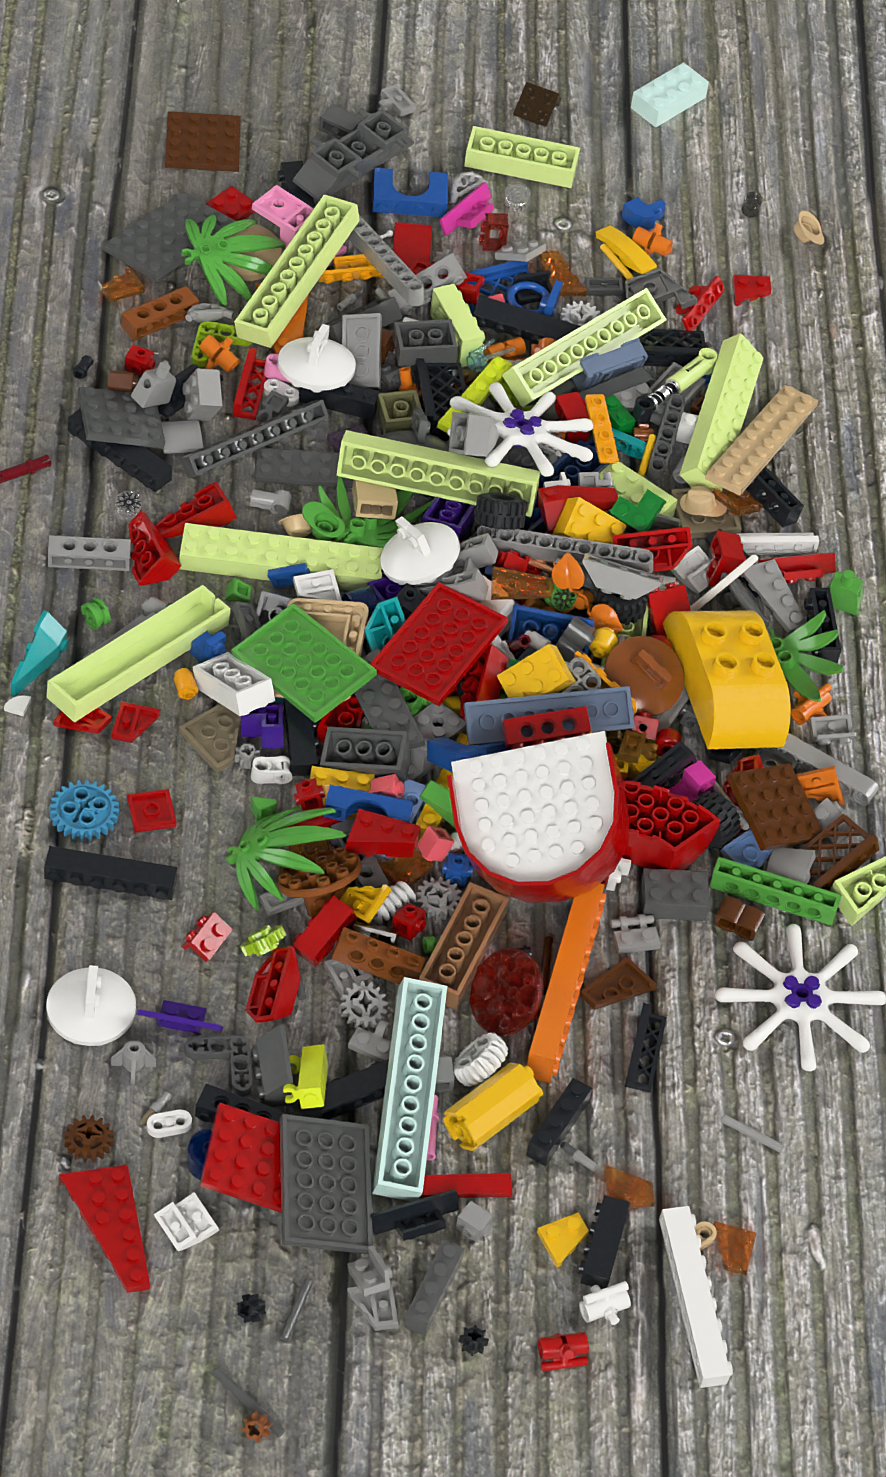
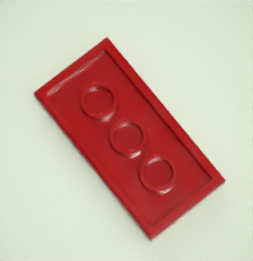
[393,222,432,271]

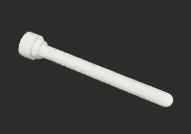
[690,554,758,611]

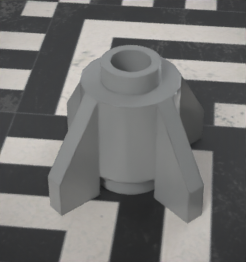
[111,1041,156,1084]

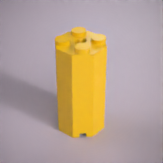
[443,1062,543,1151]

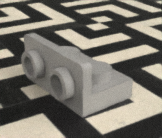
[347,1245,392,1297]

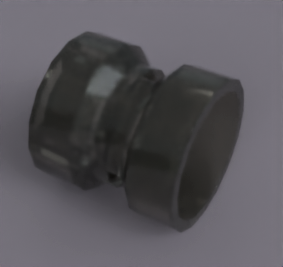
[741,191,763,217]

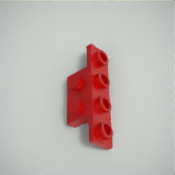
[675,276,725,331]
[758,553,836,583]

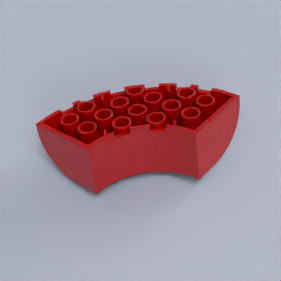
[622,781,721,870]

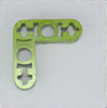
[191,321,253,367]

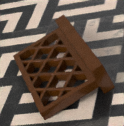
[802,813,880,891]

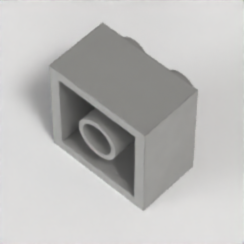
[183,368,223,421]

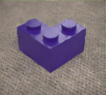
[241,704,283,749]

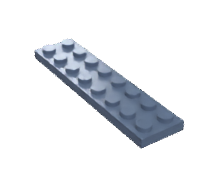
[464,686,635,745]

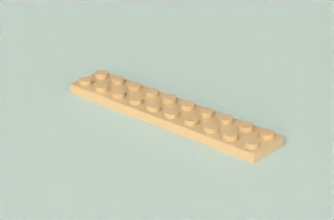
[705,385,819,496]

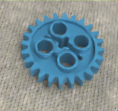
[50,780,119,842]

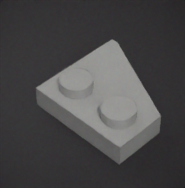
[613,383,665,413]
[347,1282,399,1331]

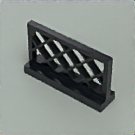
[639,329,706,367]
[414,358,466,429]

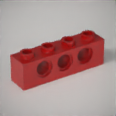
[502,706,591,750]

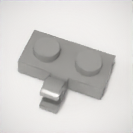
[378,84,416,117]
[259,875,304,917]
[348,1020,391,1062]

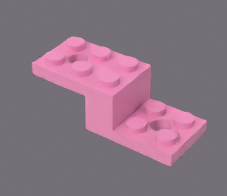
[252,185,347,268]

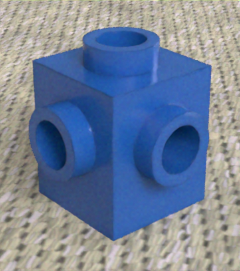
[442,853,473,887]

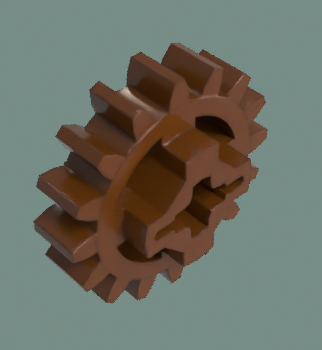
[64,1115,114,1163]

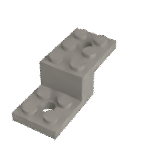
[400,703,466,784]

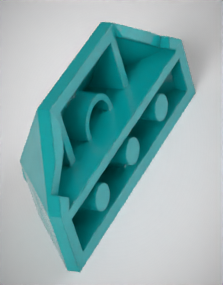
[364,597,406,652]

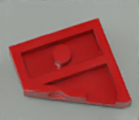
[732,275,772,306]
[111,702,161,743]

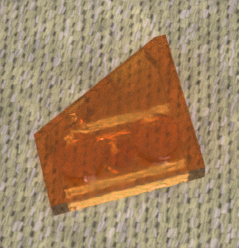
[712,488,763,516]
[377,851,434,887]
[713,1221,756,1276]

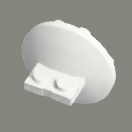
[278,324,356,393]
[380,516,460,585]
[46,965,136,1046]

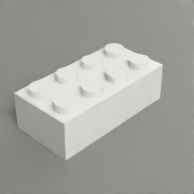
[193,652,275,716]

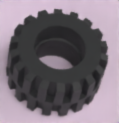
[474,493,527,530]
[595,588,649,626]
[692,791,741,849]

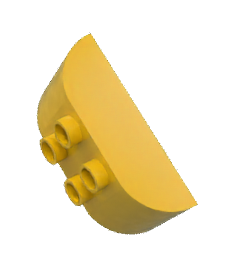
[663,610,791,749]

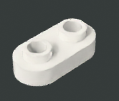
[264,379,299,407]
[147,1109,192,1138]

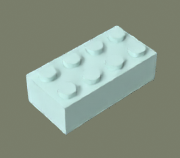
[631,62,709,127]

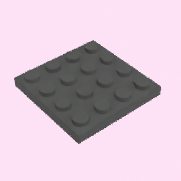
[78,387,165,449]

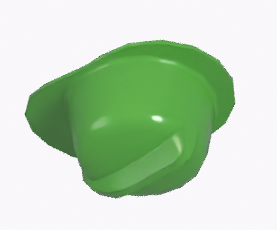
[302,501,345,542]

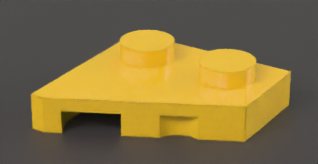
[537,1212,589,1268]

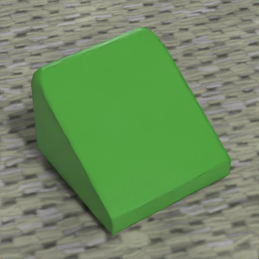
[225,578,252,603]
[250,797,277,821]

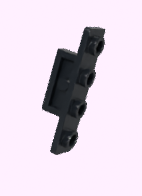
[158,364,223,417]
[370,1189,459,1241]

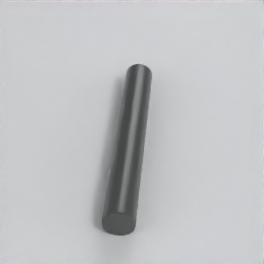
[279,1279,313,1342]

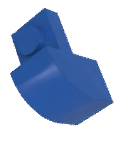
[622,197,666,230]
[190,631,228,663]

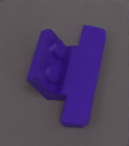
[136,1000,223,1035]

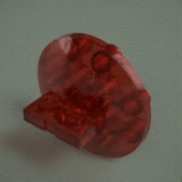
[469,948,543,1036]

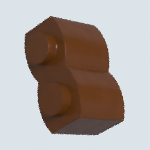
[108,370,139,392]
[714,896,765,941]

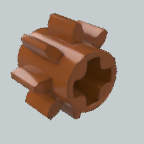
[632,423,654,443]
[241,1410,273,1443]

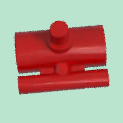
[538,1332,589,1372]

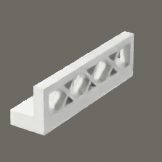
[736,533,819,555]

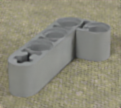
[562,657,601,693]

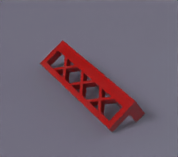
[410,259,485,305]
[233,348,267,420]

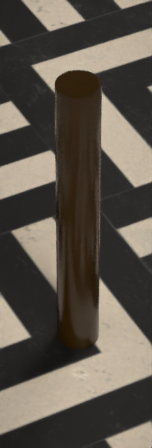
[539,936,553,995]

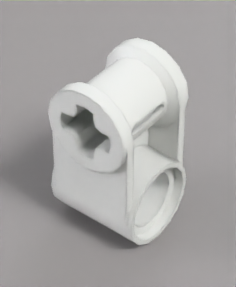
[251,756,292,784]

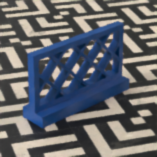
[467,261,530,316]

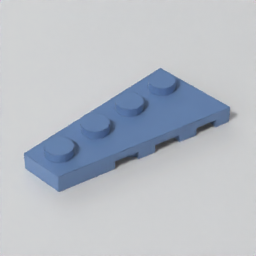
[720,829,773,869]

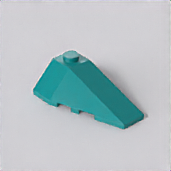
[11,610,69,697]

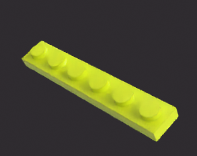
[437,355,513,433]

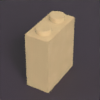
[352,480,398,519]

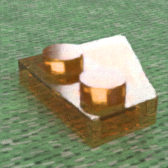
[102,267,145,302]
[604,1166,655,1208]

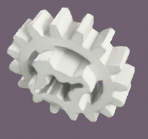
[560,301,600,326]

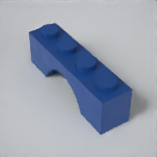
[323,785,413,822]

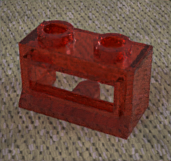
[479,213,509,251]

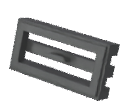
[584,277,624,296]

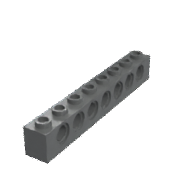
[180,400,329,476]

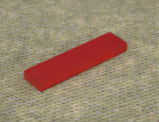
[421,1173,512,1199]

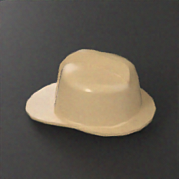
[793,211,824,245]
[680,486,727,517]
[278,514,311,538]

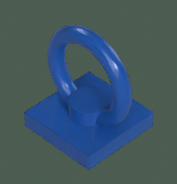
[507,280,563,317]

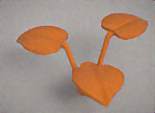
[542,553,624,634]

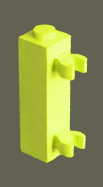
[283,1044,328,1109]

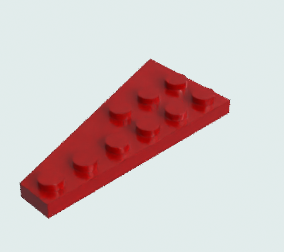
[59,1165,150,1293]

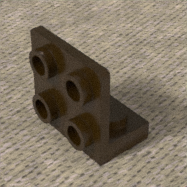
[513,82,561,127]

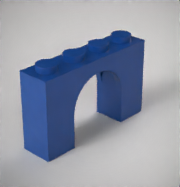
[372,168,448,217]
[427,737,512,772]

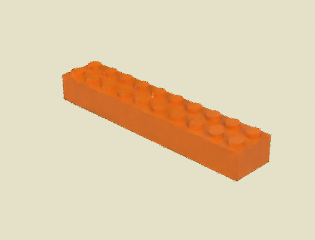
[527,883,607,1083]

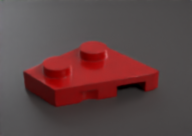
[53,708,112,734]

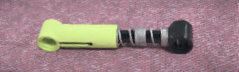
[632,348,718,423]

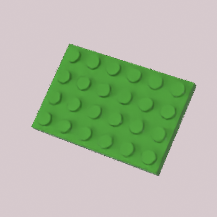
[232,603,377,723]

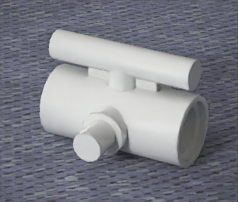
[579,1281,631,1325]

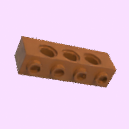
[121,286,199,341]
[331,927,425,985]

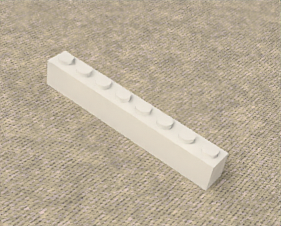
[659,1206,733,1388]

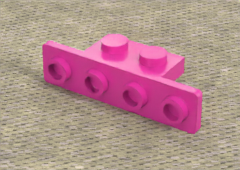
[439,182,494,235]

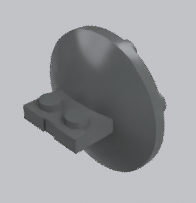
[379,408,449,452]

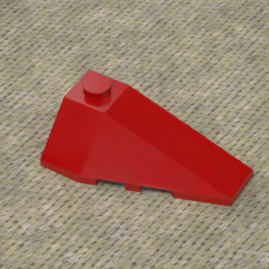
[538,485,618,533]
[128,510,182,586]

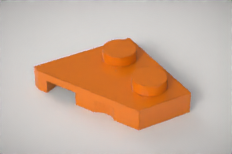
[796,766,845,805]

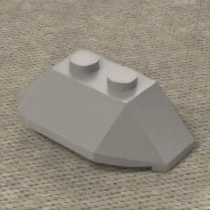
[582,554,664,600]

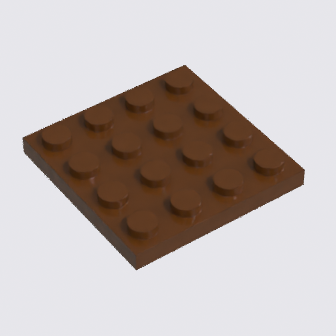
[165,111,241,172]
[726,763,823,851]

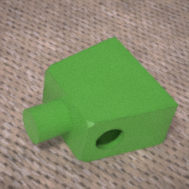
[827,570,863,616]

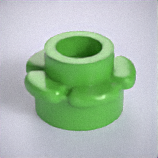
[422,934,438,954]

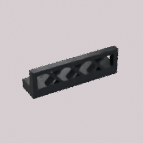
[631,741,697,789]
[624,1003,667,1093]

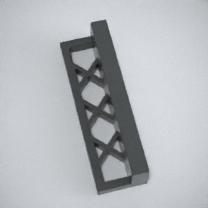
[227,602,261,647]

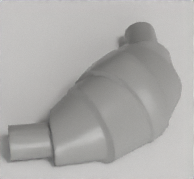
[449,171,489,205]
[185,303,234,323]

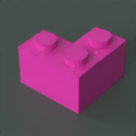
[669,760,716,802]

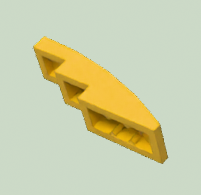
[595,225,657,274]

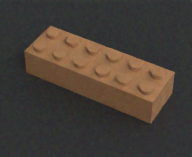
[418,882,509,1010]

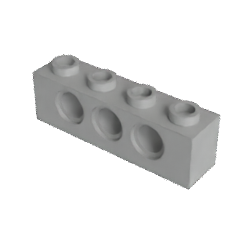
[388,253,467,317]
[48,535,131,571]

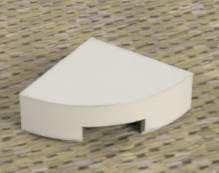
[4,696,31,717]

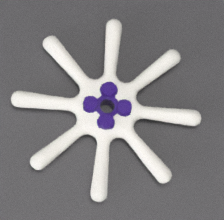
[447,382,593,476]
[715,924,886,1071]

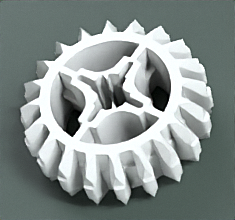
[453,1033,508,1087]

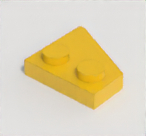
[340,885,392,924]

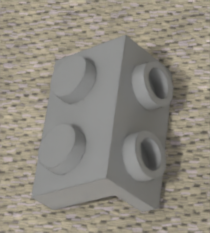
[809,714,856,746]
[813,798,854,844]

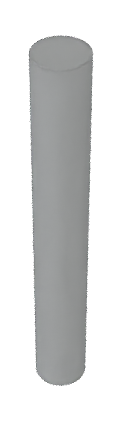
[721,1114,784,1153]

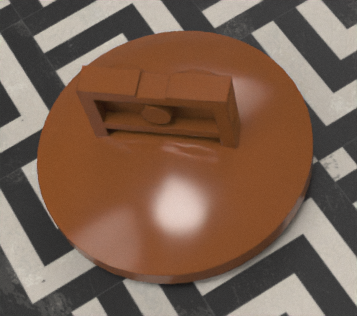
[604,636,684,717]
[276,847,362,918]

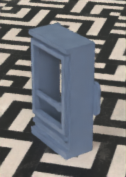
[571,338,648,393]

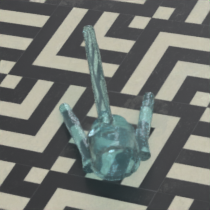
[467,339,515,373]

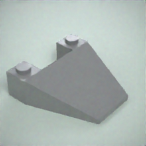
[411,533,498,602]

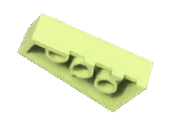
[830,856,886,927]

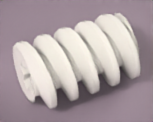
[373,881,416,924]

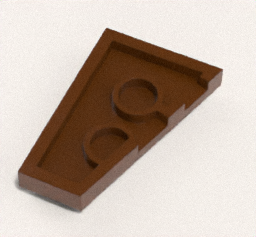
[580,957,657,1010]

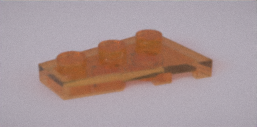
[539,251,588,296]
[491,567,553,600]

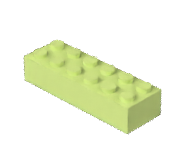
[464,126,580,188]

